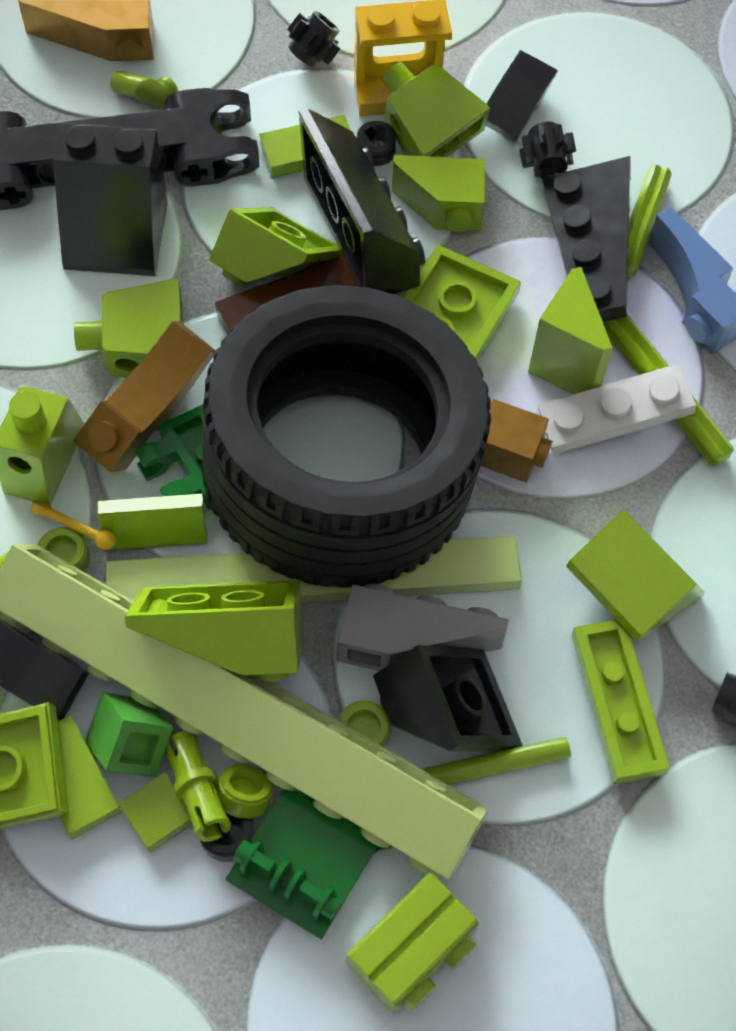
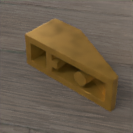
[18,0,154,61]

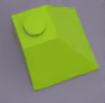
[208,207,343,285]

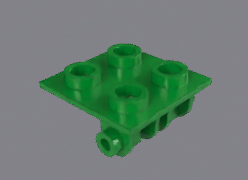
[225,789,378,940]

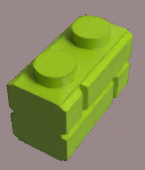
[346,872,479,1014]

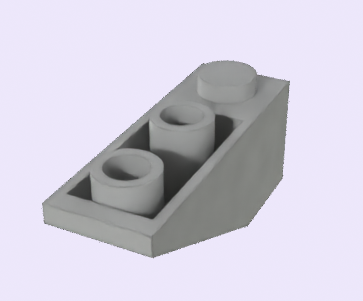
[337,584,509,671]

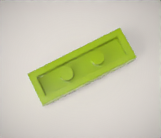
[571,619,670,785]

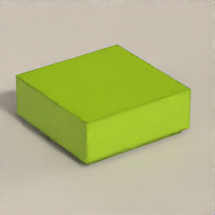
[118,772,192,853]

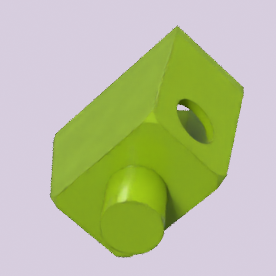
[382,62,490,157]
[74,278,184,378]
[0,386,84,505]

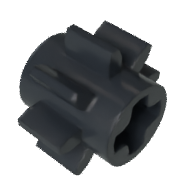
[287,11,341,67]
[519,121,577,178]

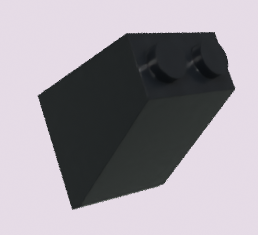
[53,122,168,276]

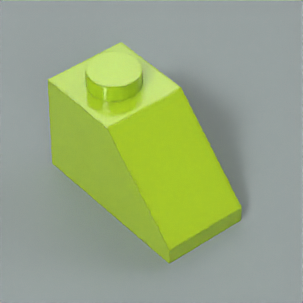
[392,155,485,232]

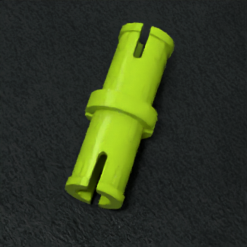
[165,731,231,842]

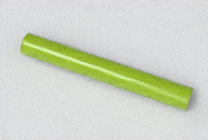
[422,737,571,785]

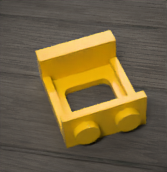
[354,0,452,117]

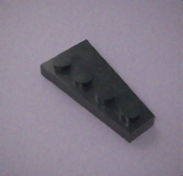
[542,156,631,322]

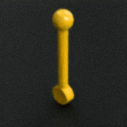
[30,501,116,550]

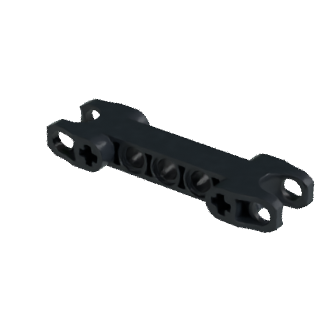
[0,87,260,210]

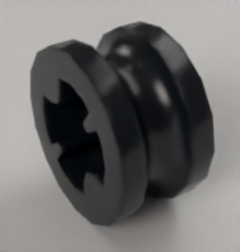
[357,121,396,166]

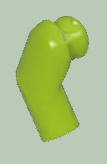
[110,71,178,108]

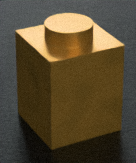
[481,399,553,483]

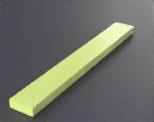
[106,535,522,603]

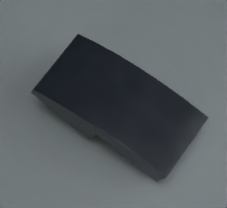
[486,50,558,142]
[0,619,89,720]

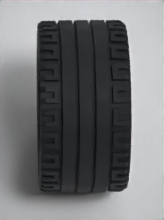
[202,285,491,588]

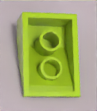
[125,580,304,682]

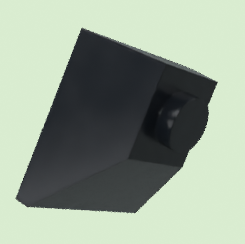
[373,645,523,751]

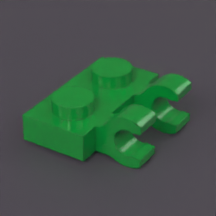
[135,404,211,510]

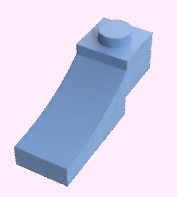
[648,206,736,354]

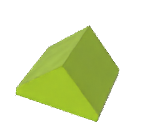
[528,267,613,395]
[566,509,705,642]

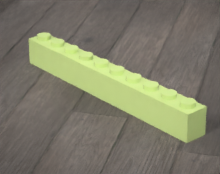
[0,544,490,880]

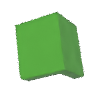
[86,692,173,777]

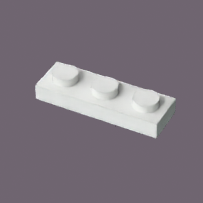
[538,363,696,455]

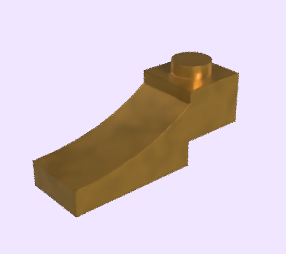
[73,321,216,472]

